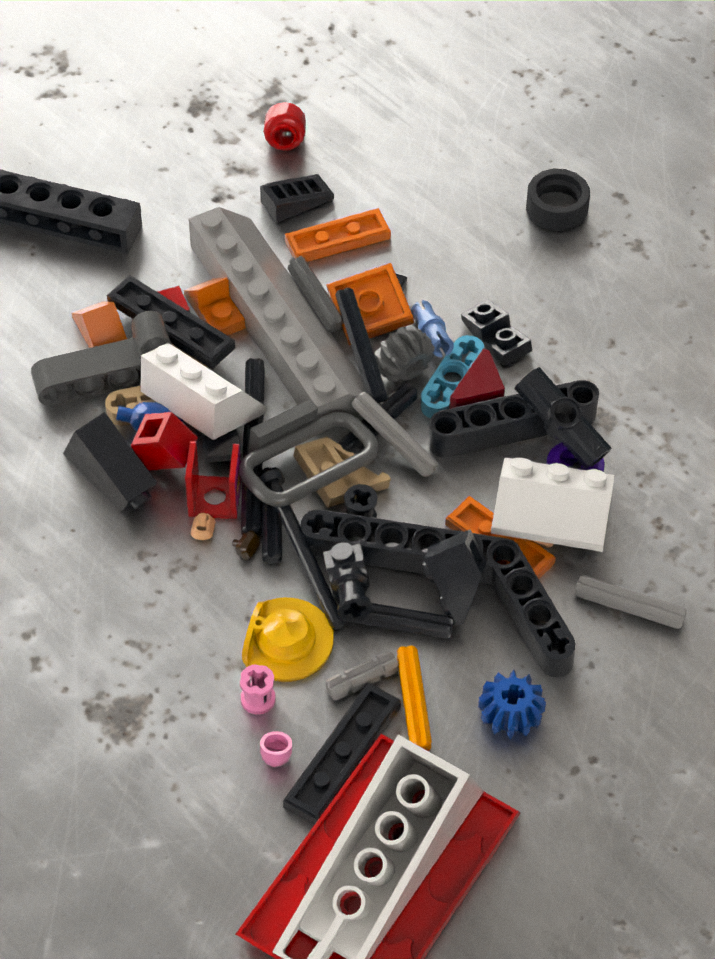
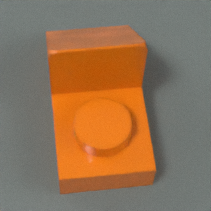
[184,277,246,336]

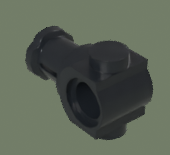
[323,542,372,622]

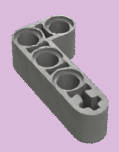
[31,311,171,406]

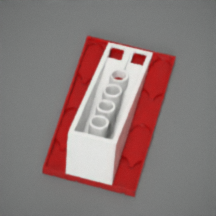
[235,734,521,959]

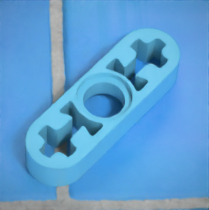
[421,335,484,419]

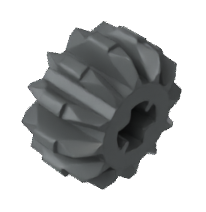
[374,325,435,385]

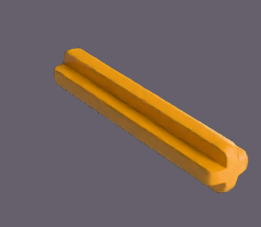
[397,645,432,751]

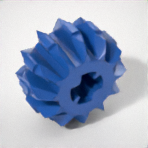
[478,670,546,739]

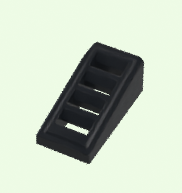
[260,174,334,223]

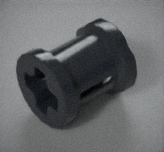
[344,484,378,518]

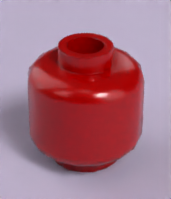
[263,102,306,151]

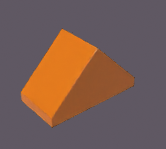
[71,301,127,348]

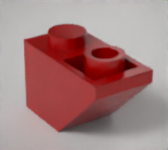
[131,412,198,470]

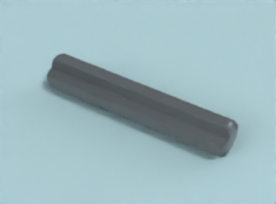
[287,256,344,333]

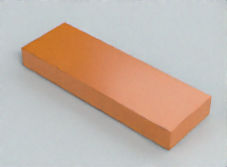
[285,208,391,262]
[445,496,556,579]

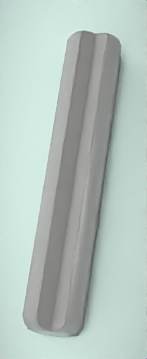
[352,392,438,477]
[575,575,686,629]

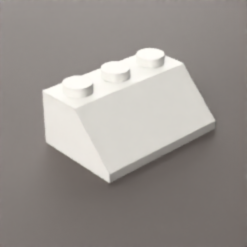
[140,343,267,440]
[491,458,615,552]

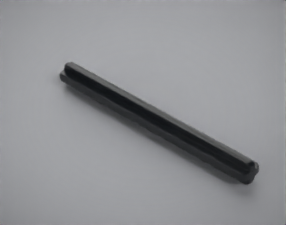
[241,358,265,537]

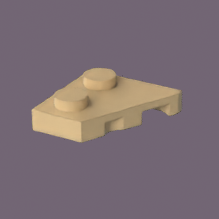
[293,437,391,508]

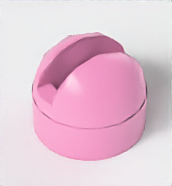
[260,731,292,767]

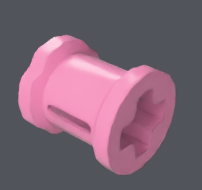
[240,665,276,715]

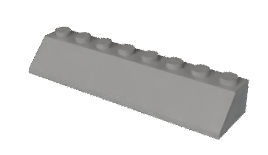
[188,207,380,418]

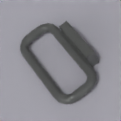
[239,400,379,507]

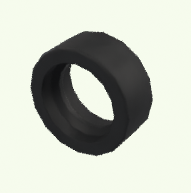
[526,168,590,231]

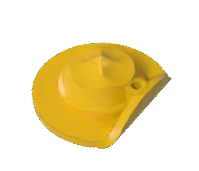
[242,597,334,682]

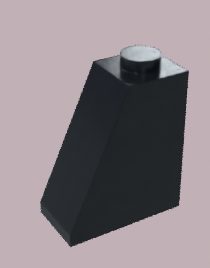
[63,412,157,512]

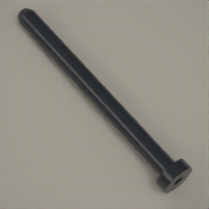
[259,469,344,630]

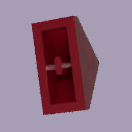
[449,348,505,409]

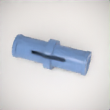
[411,300,454,357]

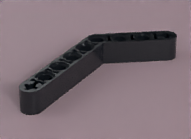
[301,510,576,678]

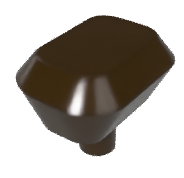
[232,530,260,560]

